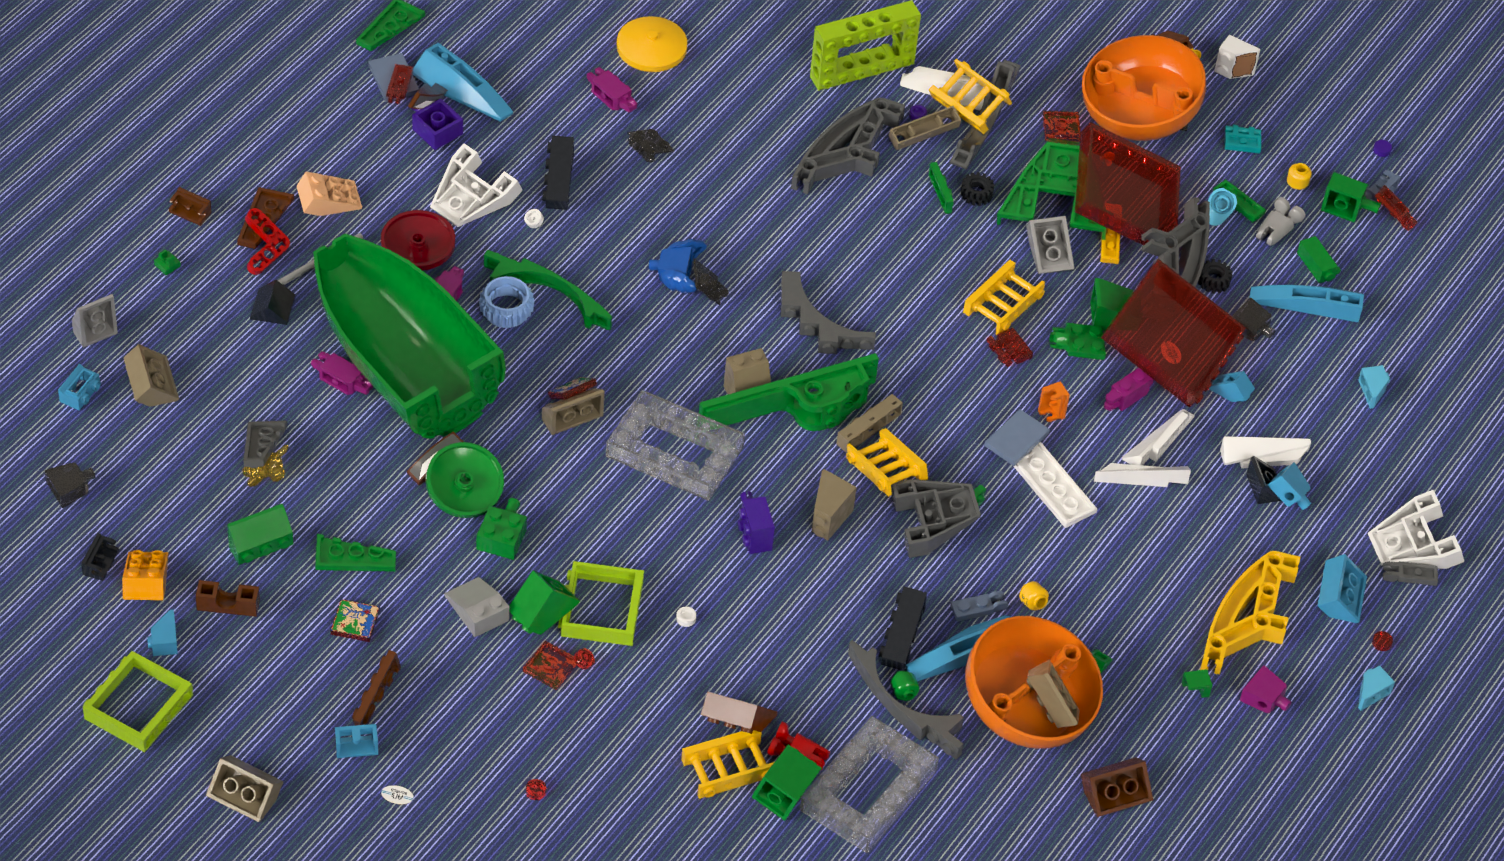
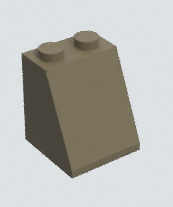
[724,348,771,394]
[812,469,857,541]

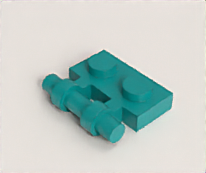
[1225,124,1261,154]

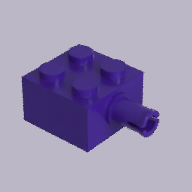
[411,99,463,150]
[738,491,775,554]

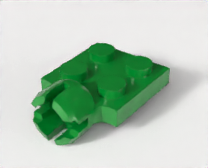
[1049,323,1106,360]

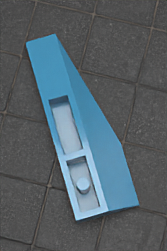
[411,43,513,122]
[1249,285,1364,322]
[906,615,1010,681]

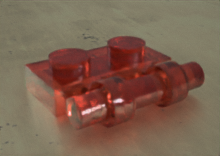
[986,328,1033,367]

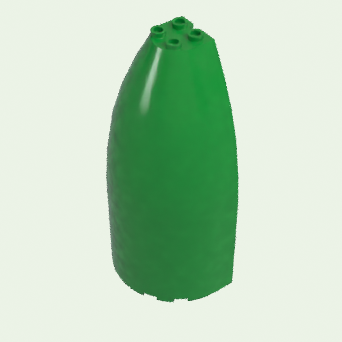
[313,233,506,439]

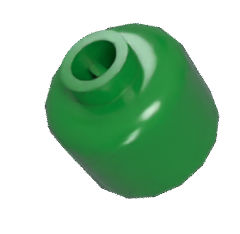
[891,671,920,701]

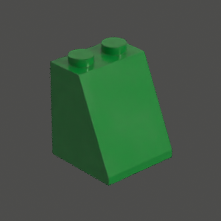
[1090,278,1142,332]
[509,570,580,635]
[751,744,822,821]

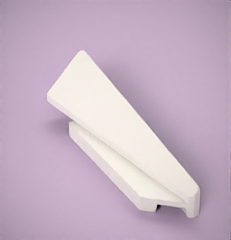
[900,66,985,111]
[1122,409,1195,465]
[1220,436,1311,469]
[1094,463,1191,487]

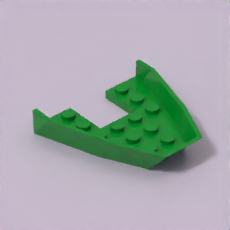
[997,138,1108,240]

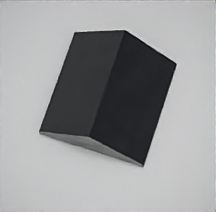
[250,280,295,325]
[1246,456,1282,504]

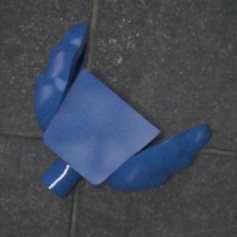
[649,239,707,294]

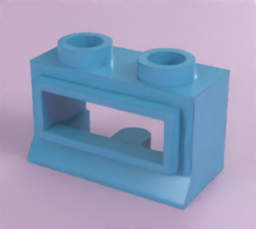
[58,364,101,410]
[335,724,378,758]

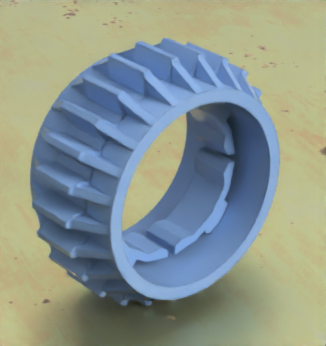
[479,276,534,328]

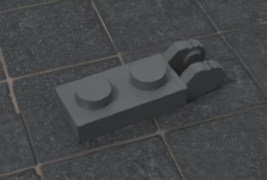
[1383,561,1438,586]

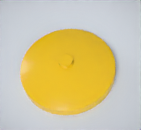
[617,16,687,72]

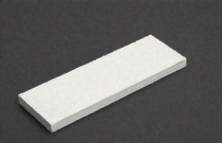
[1014,442,1097,528]

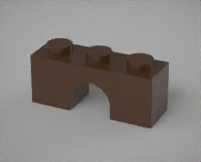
[195,580,260,617]

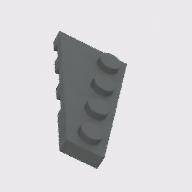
[243,420,287,468]

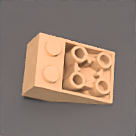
[297,171,362,216]

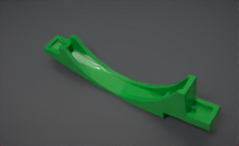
[484,250,612,331]

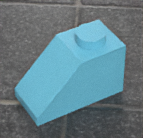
[1358,365,1390,409]
[1358,666,1395,711]

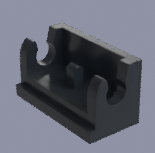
[81,533,119,581]

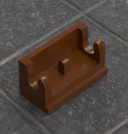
[169,187,212,226]

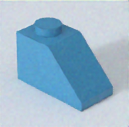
[1207,371,1255,402]
[147,609,178,656]

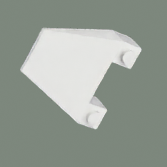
[430,144,523,227]
[1368,490,1464,569]

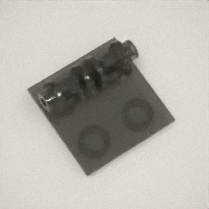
[627,129,675,163]
[693,259,729,305]

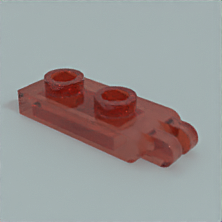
[386,64,413,104]

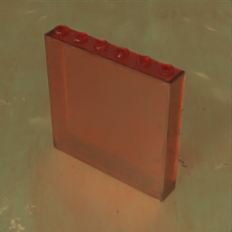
[1075,122,1181,245]
[1101,259,1246,408]

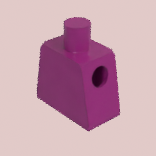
[1240,665,1292,714]

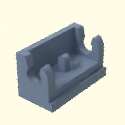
[1365,170,1401,204]

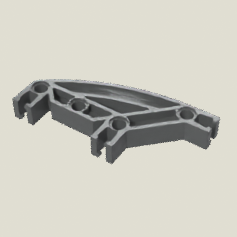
[791,97,905,194]
[1141,197,1210,323]

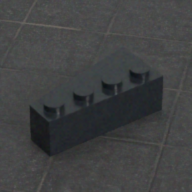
[542,135,574,210]
[879,586,927,671]

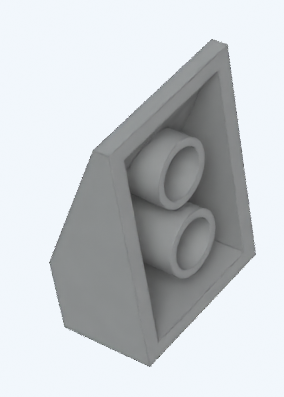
[1026,216,1075,274]
[72,294,118,348]
[444,577,509,637]

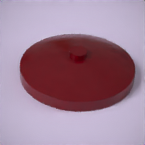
[381,210,455,271]

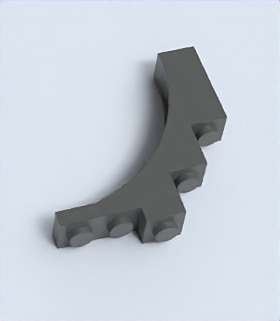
[781,271,876,354]

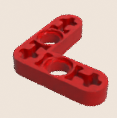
[245,208,290,275]

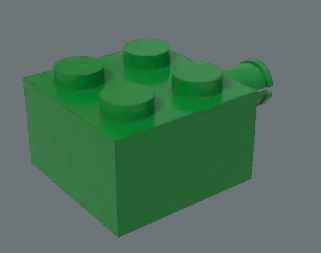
[1321,172,1381,223]
[476,498,527,560]

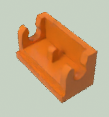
[1038,381,1070,422]

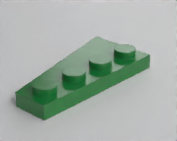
[356,0,425,51]
[315,534,396,572]

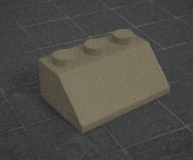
[123,344,179,407]
[542,388,605,435]
[1026,660,1080,728]
[206,755,284,822]

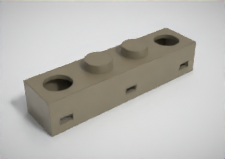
[888,105,961,150]
[836,394,903,453]

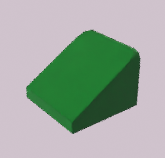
[1091,649,1113,674]

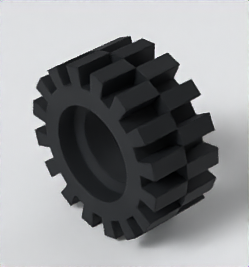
[960,172,994,206]
[1198,259,1233,294]

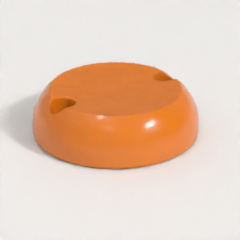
[1082,35,1206,141]
[965,616,1103,749]

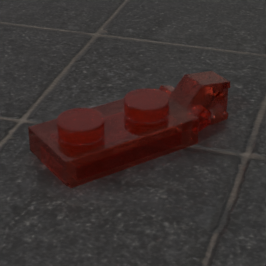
[1375,185,1417,231]

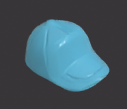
[1208,188,1237,226]

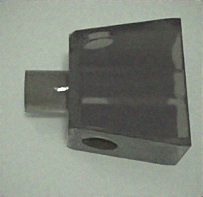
[1228,298,1276,341]
[44,462,96,508]

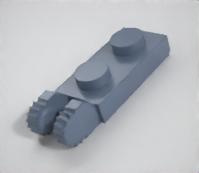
[950,590,1009,622]

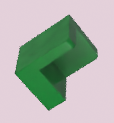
[1181,669,1213,698]

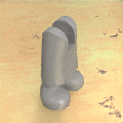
[1256,197,1306,246]

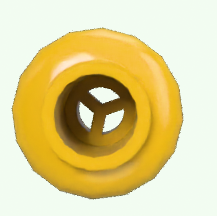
[1287,163,1312,190]
[1019,581,1049,611]

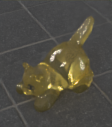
[242,445,289,487]

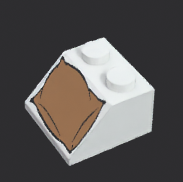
[1214,35,1260,79]

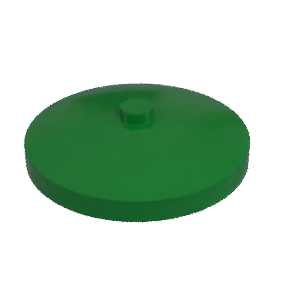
[426,442,504,518]

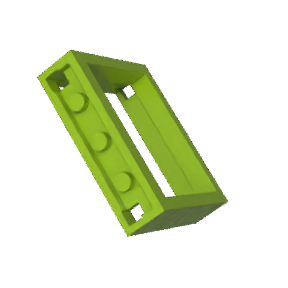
[558,561,644,646]
[83,651,193,752]

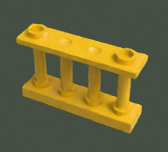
[929,59,1012,134]
[963,260,1045,336]
[846,428,928,497]
[681,730,774,799]

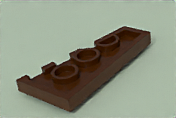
[237,187,294,249]
[352,650,401,726]

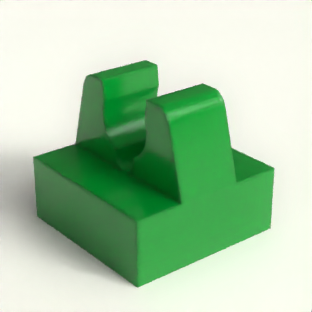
[154,249,181,275]

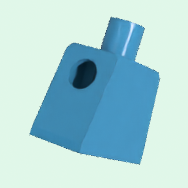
[1268,462,1311,510]

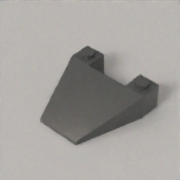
[891,479,981,558]

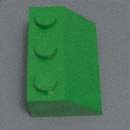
[227,504,293,565]

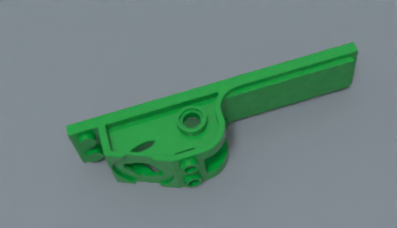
[698,353,879,432]

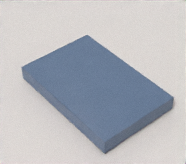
[368,53,419,102]
[984,409,1050,466]

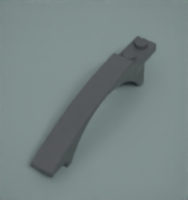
[950,59,1021,169]
[848,640,964,760]

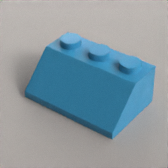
[1318,554,1367,623]

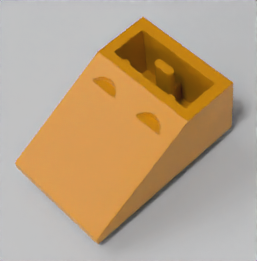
[122,550,169,600]

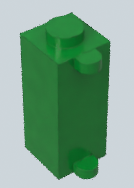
[1297,236,1341,284]

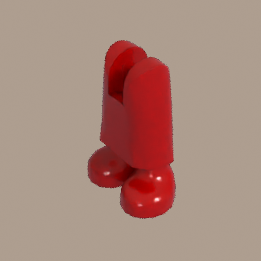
[767,721,830,770]

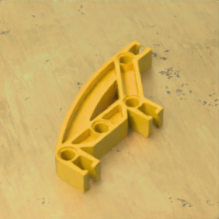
[1200,551,1300,675]

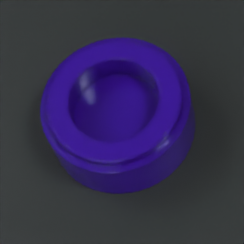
[909,105,927,121]
[1373,140,1392,157]

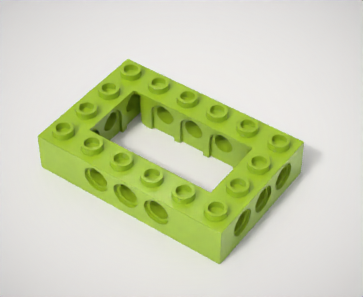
[810,0,921,91]

